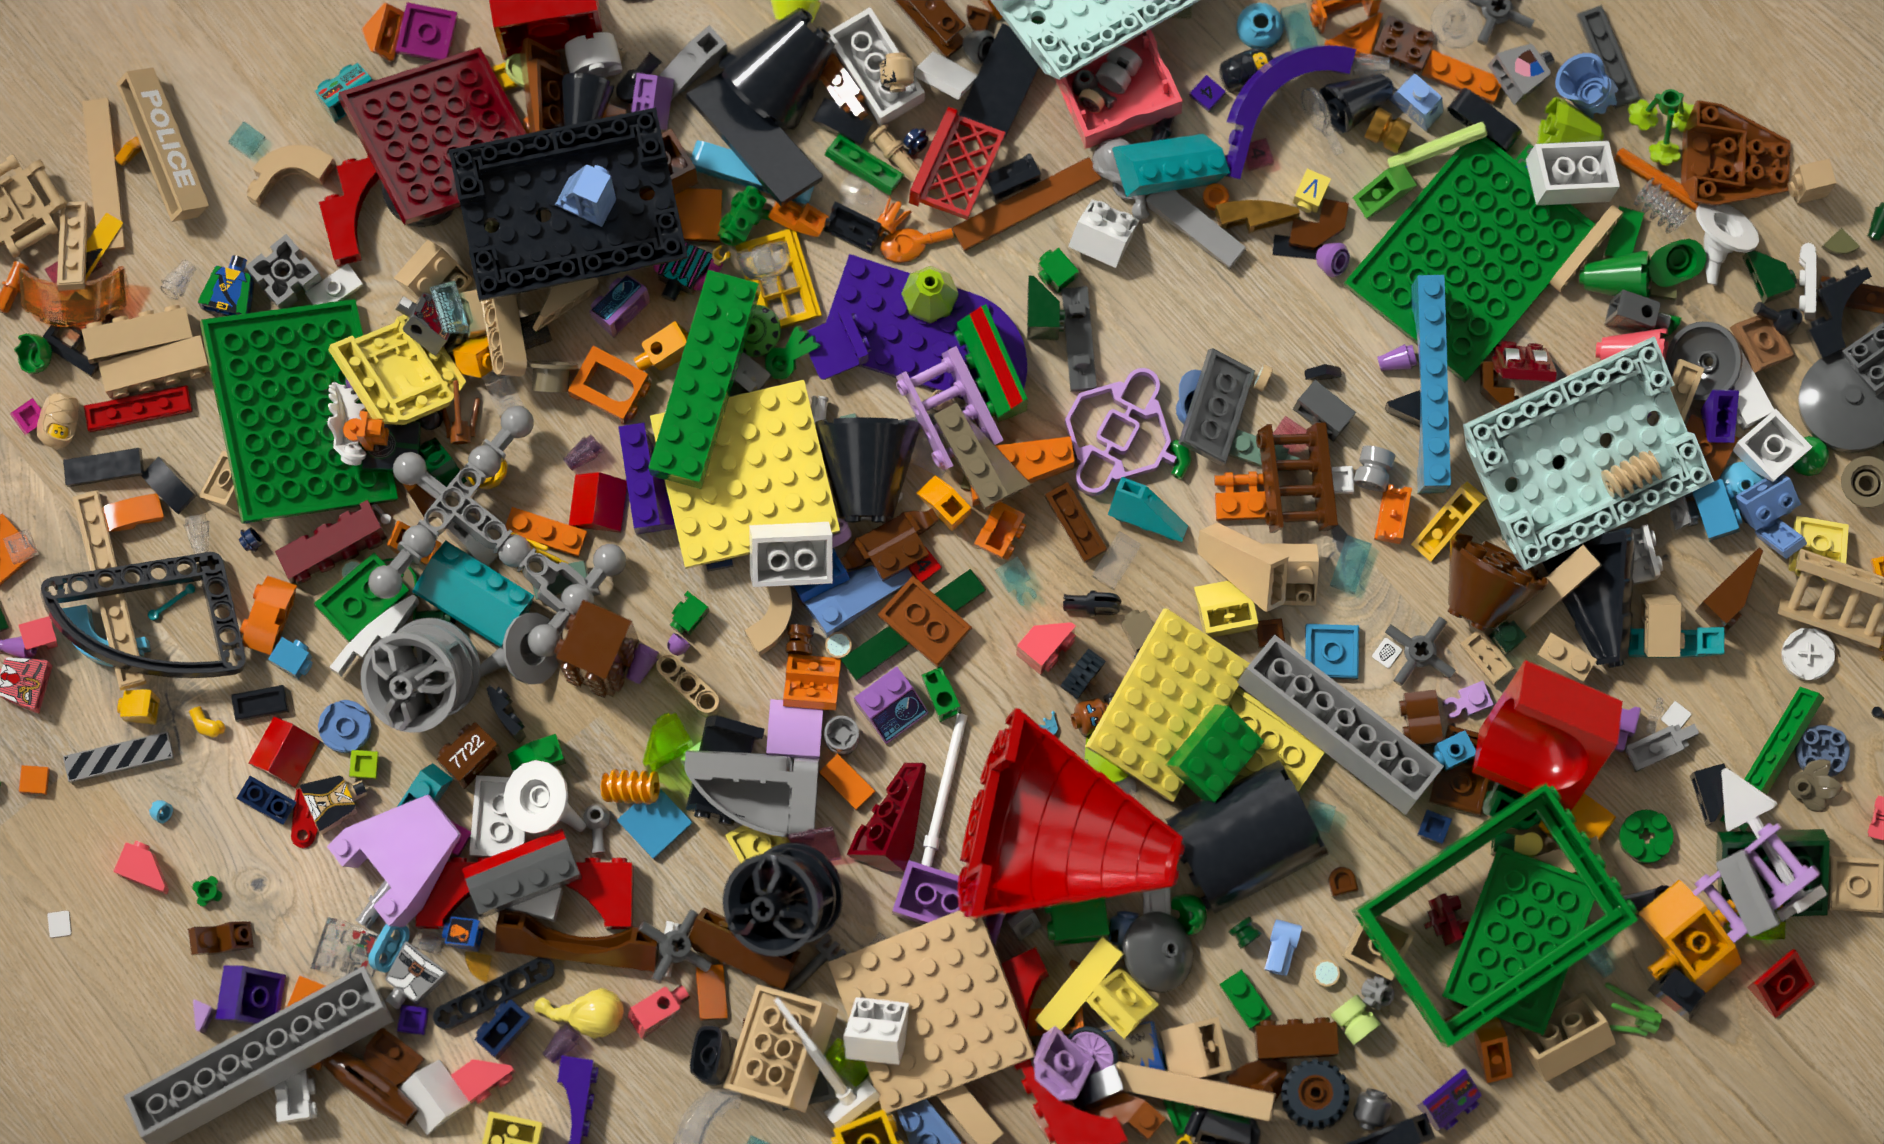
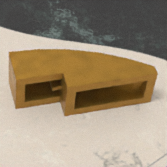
[1215,200,1300,234]

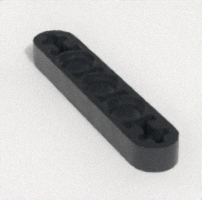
[433,957,555,1030]

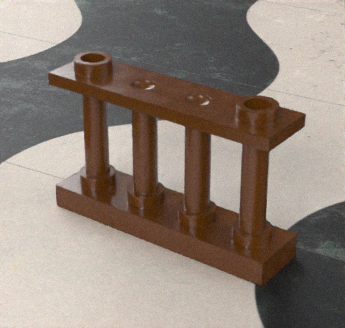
[893,0,966,59]
[1256,423,1338,533]

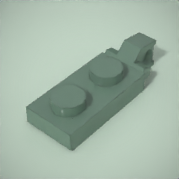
[1228,429,1300,472]

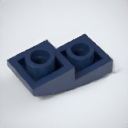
[236,776,297,825]

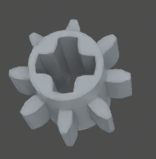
[1361,974,1395,1010]

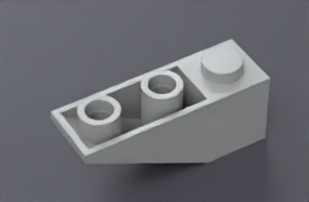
[659,25,728,101]

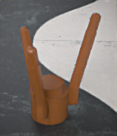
[441,380,480,445]

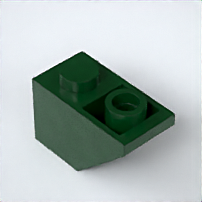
[420,437,467,487]

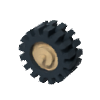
[1060,649,1106,699]

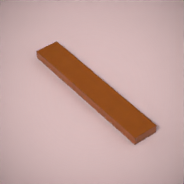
[952,157,1101,252]

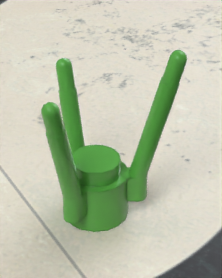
[1605,982,1662,1036]

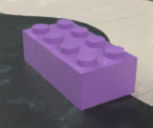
[892,860,1005,946]

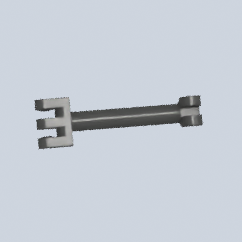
[780,933,847,994]

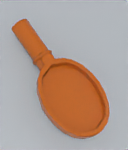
[881,228,954,263]

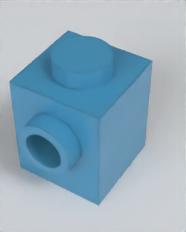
[268,637,313,680]
[1433,730,1476,772]

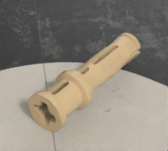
[869,124,935,183]

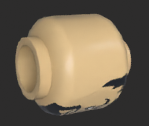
[879,53,914,93]

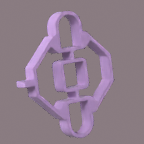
[1065,368,1177,496]

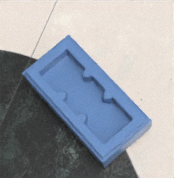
[1755,518,1807,559]

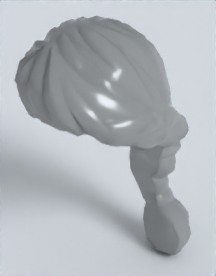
[1092,137,1149,220]

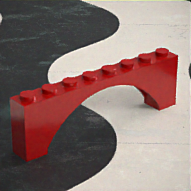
[416,857,634,930]
[1001,947,1129,1144]

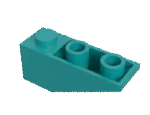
[1108,477,1188,542]
[397,763,453,807]

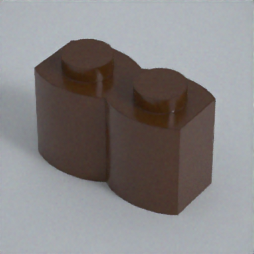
[1399,689,1443,747]

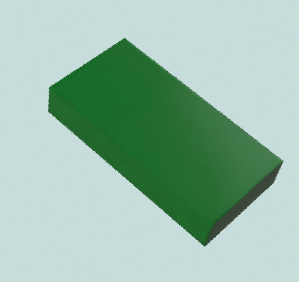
[1604,206,1644,258]

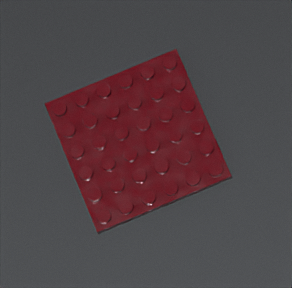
[338,47,527,225]

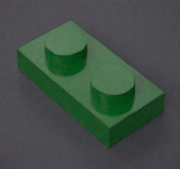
[1219,969,1272,1030]

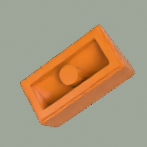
[696,965,728,1021]

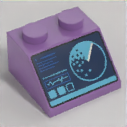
[590,274,650,338]
[854,666,929,744]

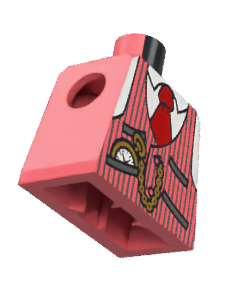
[0,657,53,714]
[627,985,690,1039]

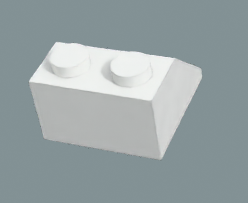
[1733,409,1812,482]

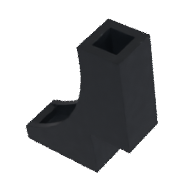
[1345,1113,1436,1144]

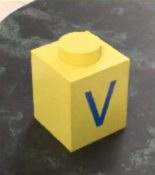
[1293,169,1331,213]

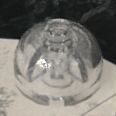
[736,241,790,285]

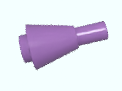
[0,636,38,659]

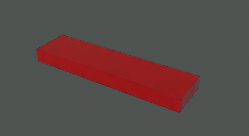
[84,385,193,433]

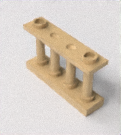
[1777,549,1884,648]

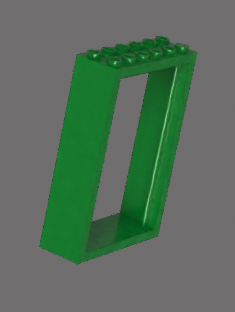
[1352,784,1638,1048]

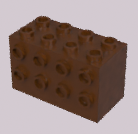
[554,600,639,698]

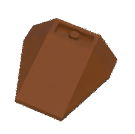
[1681,100,1790,206]

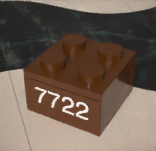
[437,722,502,789]

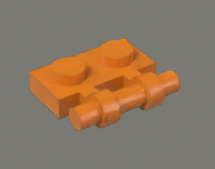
[1214,471,1267,521]

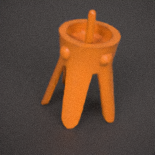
[877,197,912,236]

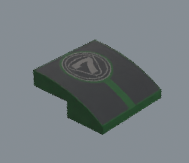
[362,421,421,475]

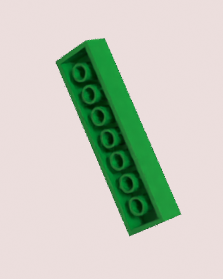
[648,270,760,489]

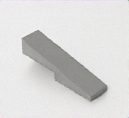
[1146,190,1246,269]

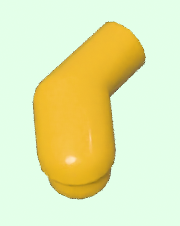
[189,706,225,737]

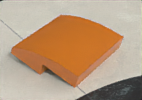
[783,654,841,711]

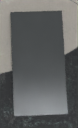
[1178,348,1255,465]

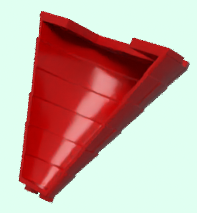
[958,708,1184,919]

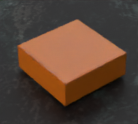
[19,765,50,795]

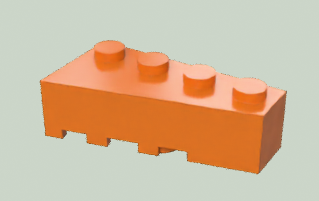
[970,436,1074,507]

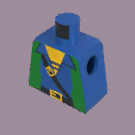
[197,255,254,316]

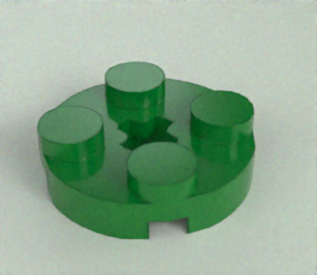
[1619,809,1674,864]

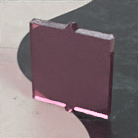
[789,826,842,861]

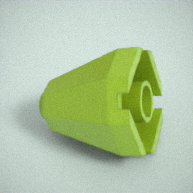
[1537,97,1604,144]
[902,266,958,323]

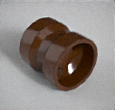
[786,624,814,655]

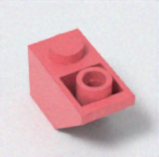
[451,1059,516,1104]

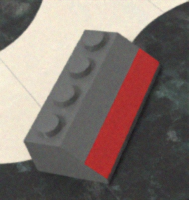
[462,828,582,918]

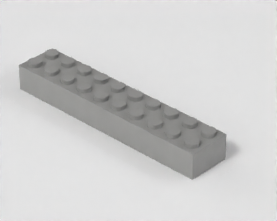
[124,966,393,1144]

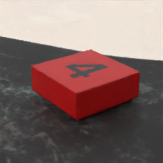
[908,547,942,583]

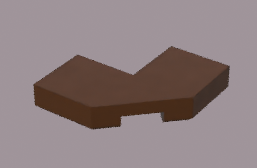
[1289,199,1349,250]

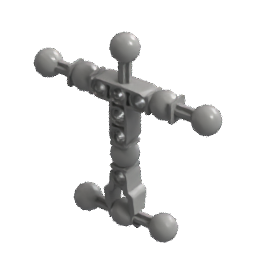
[368,406,626,657]

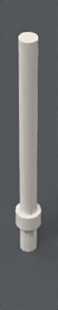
[921,713,968,867]

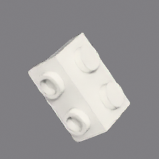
[1633,525,1663,585]

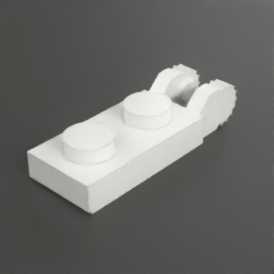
[1799,242,1816,319]

